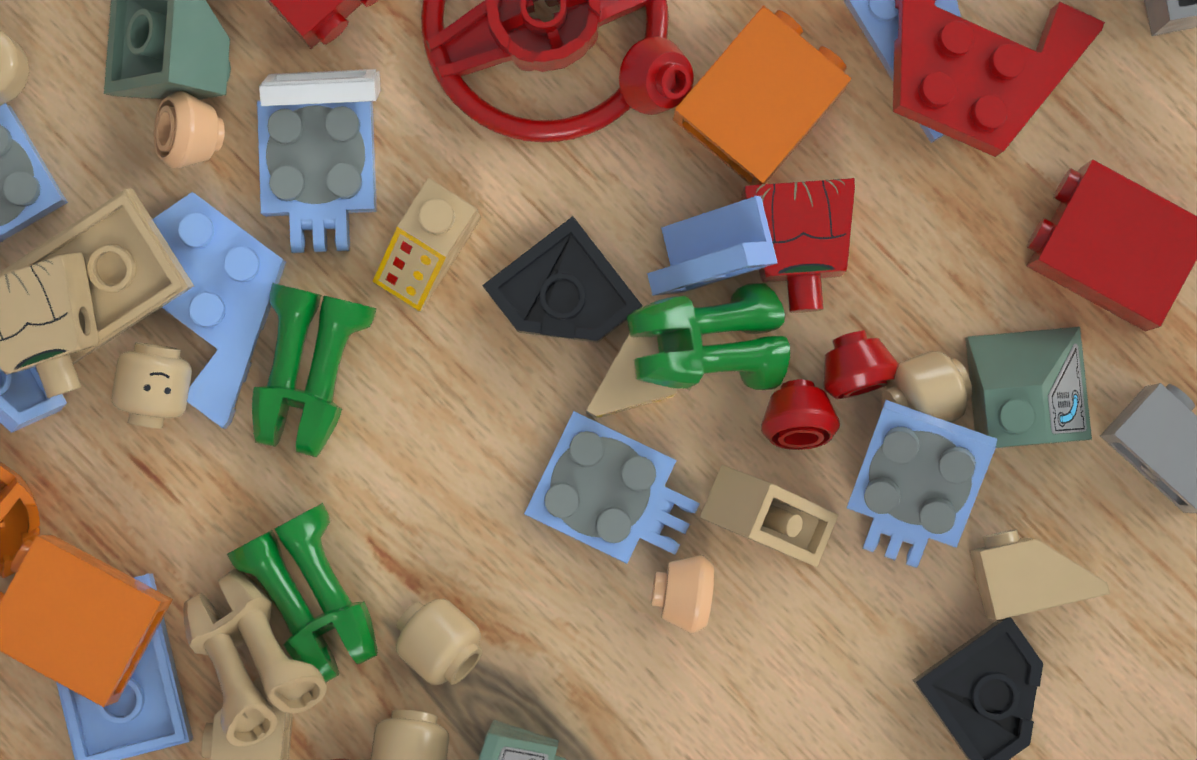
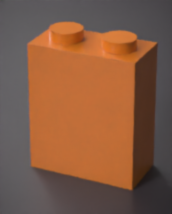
[673,5,852,185]
[0,535,173,707]

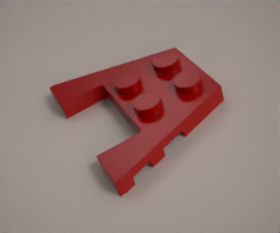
[893,0,1105,157]

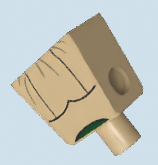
[0,252,99,399]

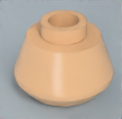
[154,91,225,169]
[651,555,714,634]

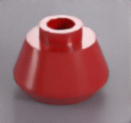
[619,36,694,115]
[823,330,899,399]
[761,379,840,450]

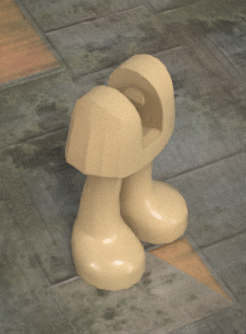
[183,569,327,747]

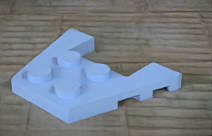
[152,192,286,429]

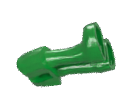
[252,283,377,457]
[627,283,790,390]
[227,503,378,682]

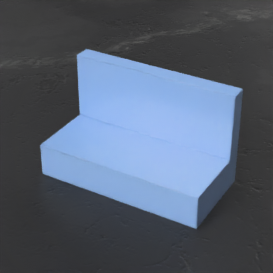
[647,196,778,296]

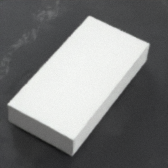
[259,69,381,106]

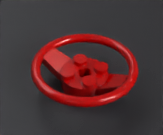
[421,0,669,143]

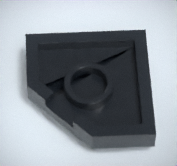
[482,216,643,343]
[912,617,1044,760]

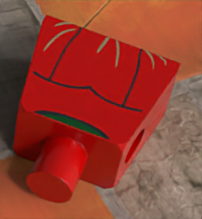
[741,178,855,313]

